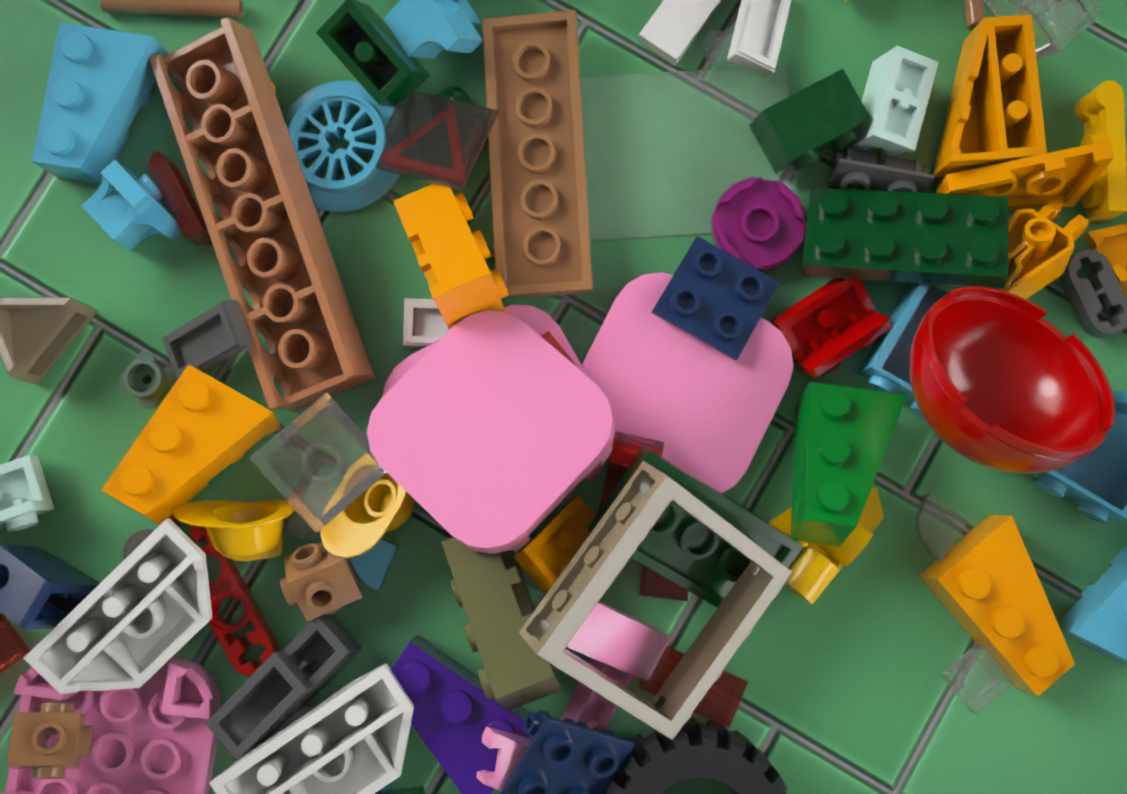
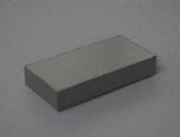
[162,300,253,380]

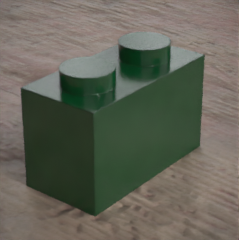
[316,0,431,108]
[749,69,871,174]

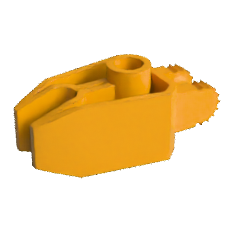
[999,198,1089,299]

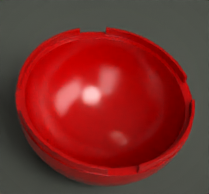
[909,286,1115,474]

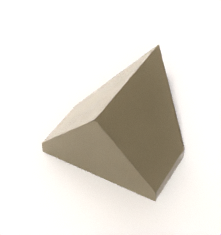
[0,297,98,385]

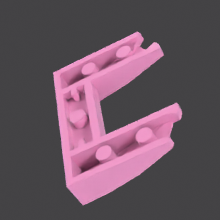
[476,602,671,791]

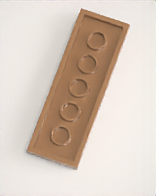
[482,10,594,299]

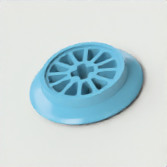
[284,80,408,212]

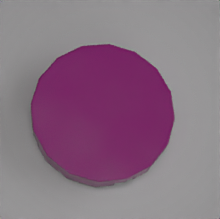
[711,177,806,272]

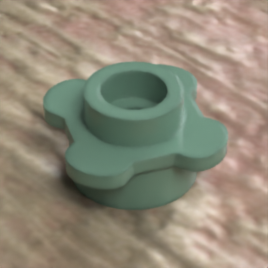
[118,351,177,408]

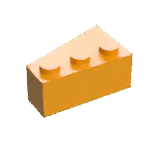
[933,14,1047,178]

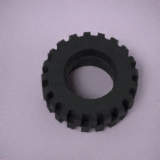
[605,718,788,794]

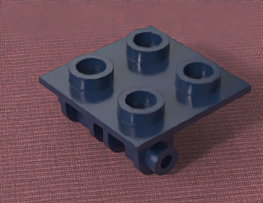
[651,236,780,361]
[500,710,635,794]

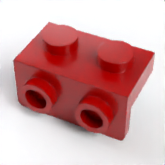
[770,278,893,378]

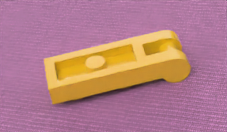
[1074,80,1127,223]

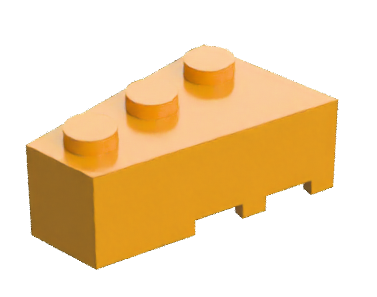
[393,179,509,330]
[101,364,281,525]
[919,514,1075,697]

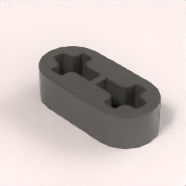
[1059,249,1127,338]

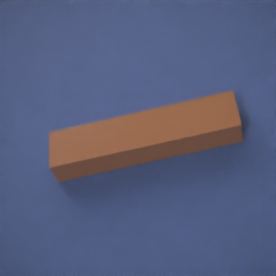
[149,17,375,411]

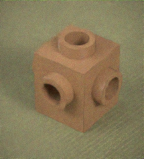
[280,542,363,621]
[6,703,93,779]

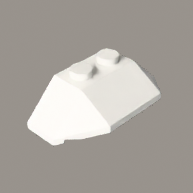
[23,518,213,694]
[209,663,414,794]

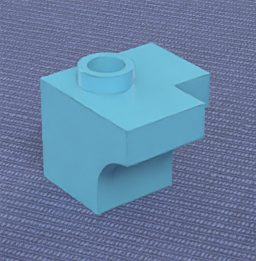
[383,0,483,59]
[81,160,188,250]

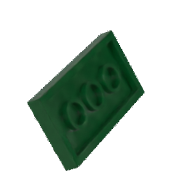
[802,188,1008,288]
[588,445,804,608]

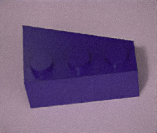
[391,635,530,794]

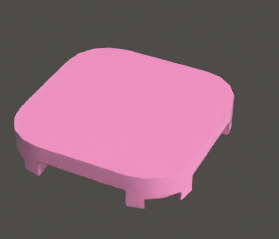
[582,272,794,493]
[367,310,615,554]
[0,656,222,794]

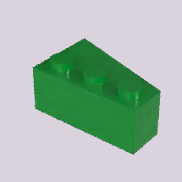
[790,382,907,547]

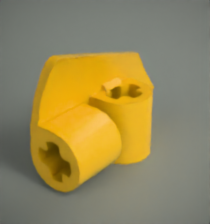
[769,487,885,605]

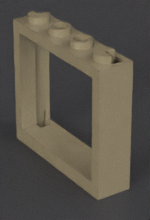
[519,461,792,741]

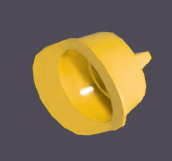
[320,451,415,558]
[174,499,296,561]

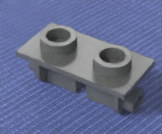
[827,147,934,193]

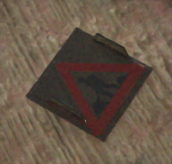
[375,90,498,190]

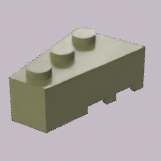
[441,537,562,712]

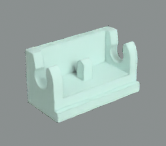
[849,46,939,158]

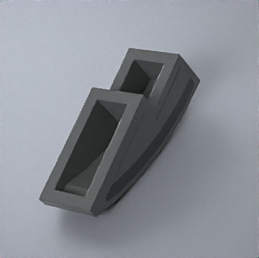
[205,614,363,761]

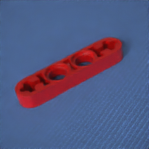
[169,513,279,676]

